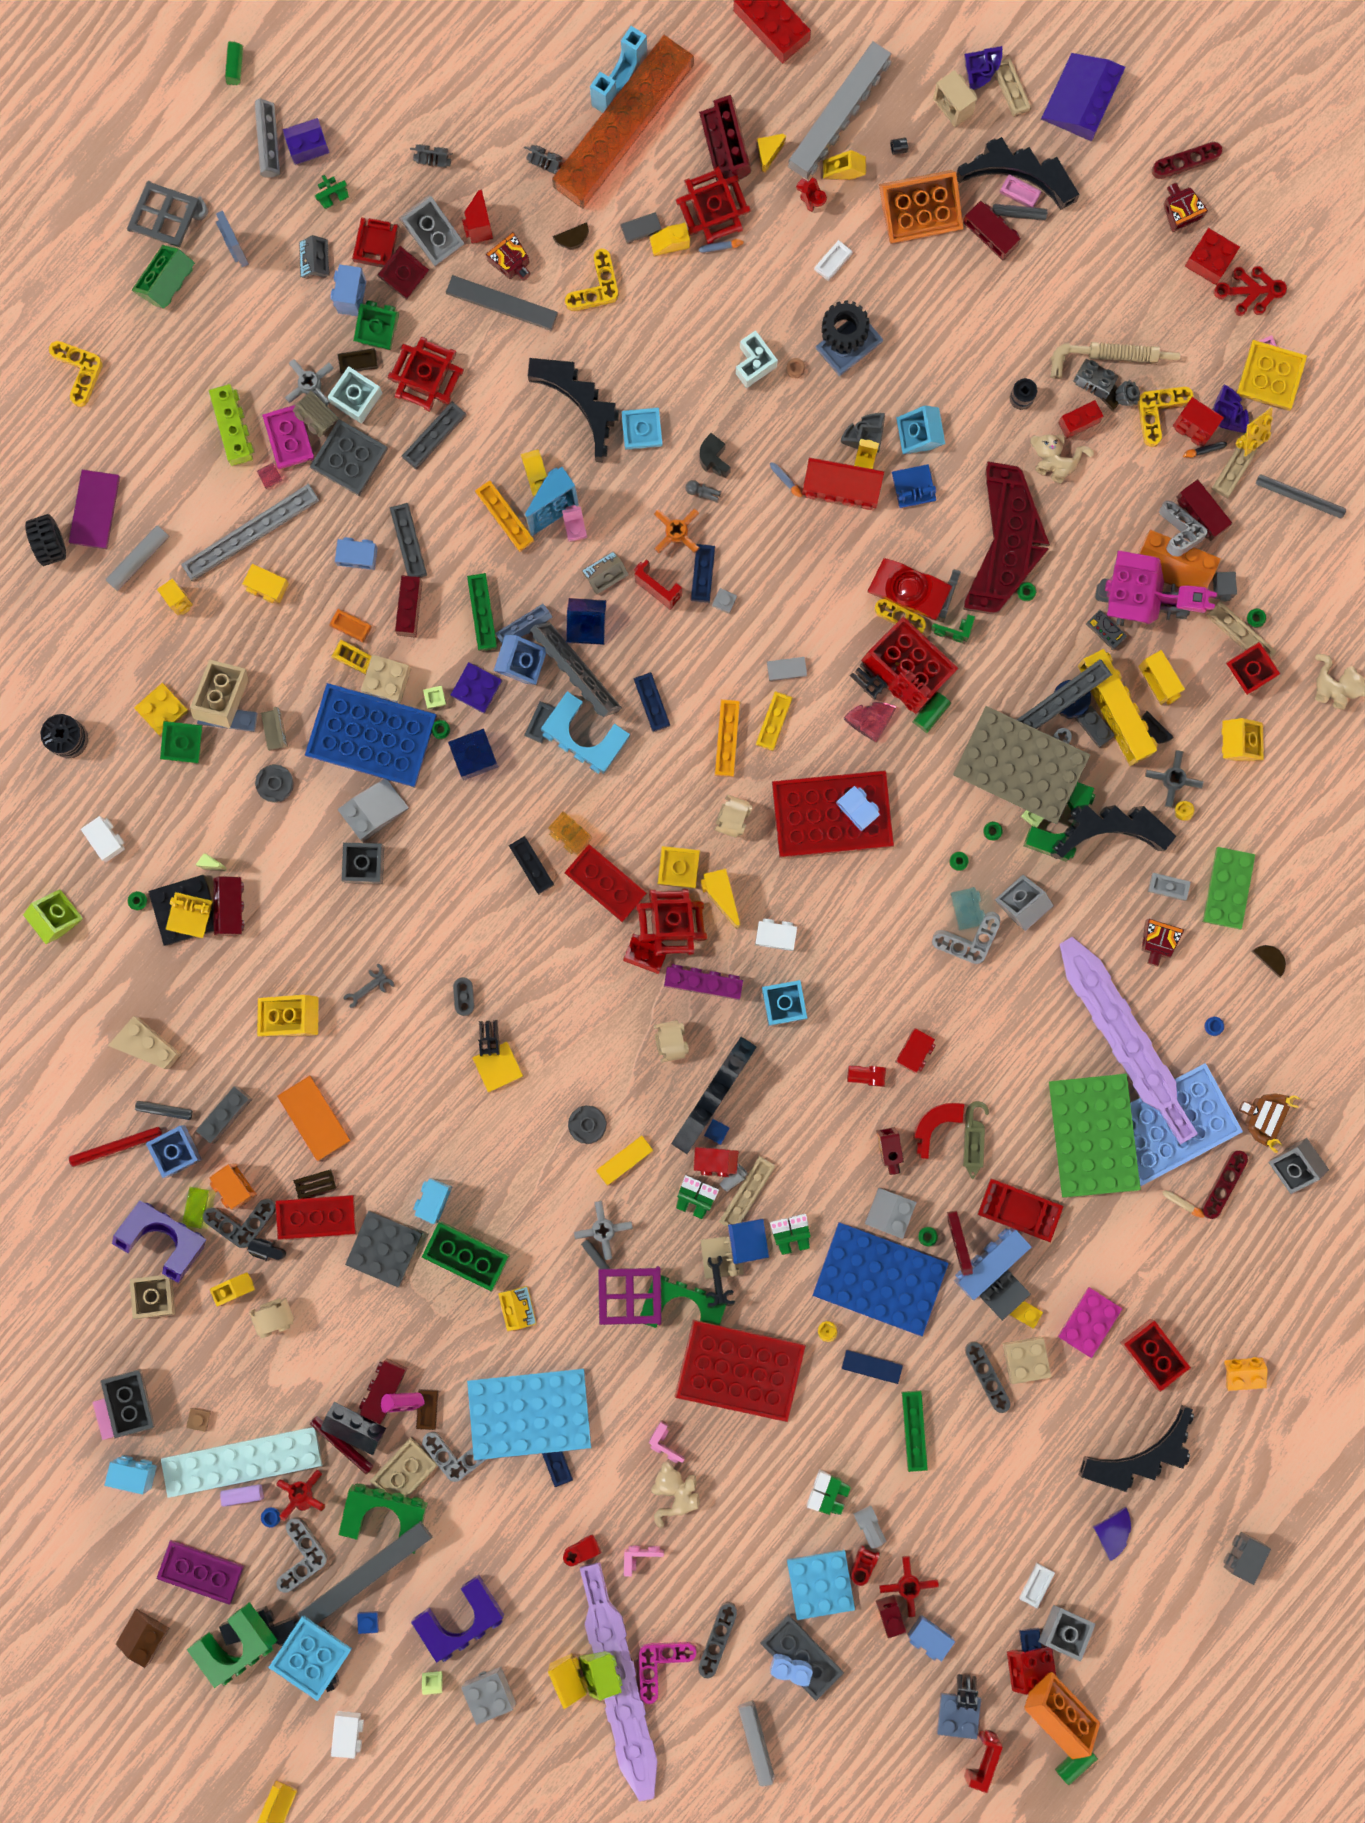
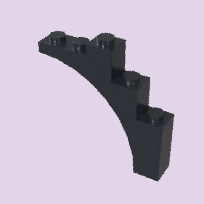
[956,137,1080,210]
[528,358,619,463]
[1050,804,1177,859]
[671,1037,757,1154]
[1078,1405,1194,1492]
[219,1606,339,1692]

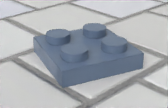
[937,1693,981,1739]

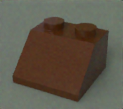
[116,1609,170,1668]

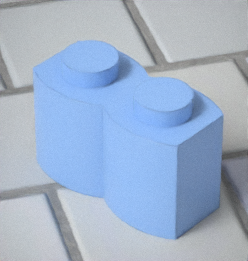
[836,786,880,831]
[770,1654,813,1686]

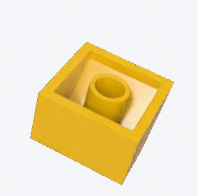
[1221,718,1264,761]
[548,1653,589,1709]

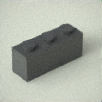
[196,1086,253,1143]

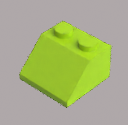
[23,889,83,944]
[579,1651,622,1701]

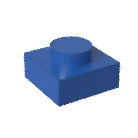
[704,1119,730,1145]
[357,1611,379,1634]

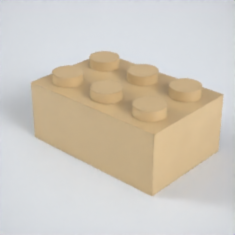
[190,660,248,728]

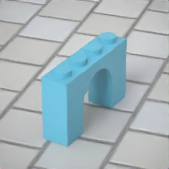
[590,26,648,115]
[541,691,630,774]

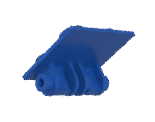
[892,464,936,508]

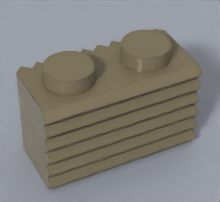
[293,391,338,437]

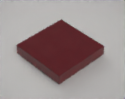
[377,246,429,300]

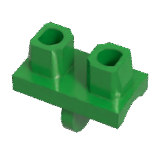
[314,174,349,209]

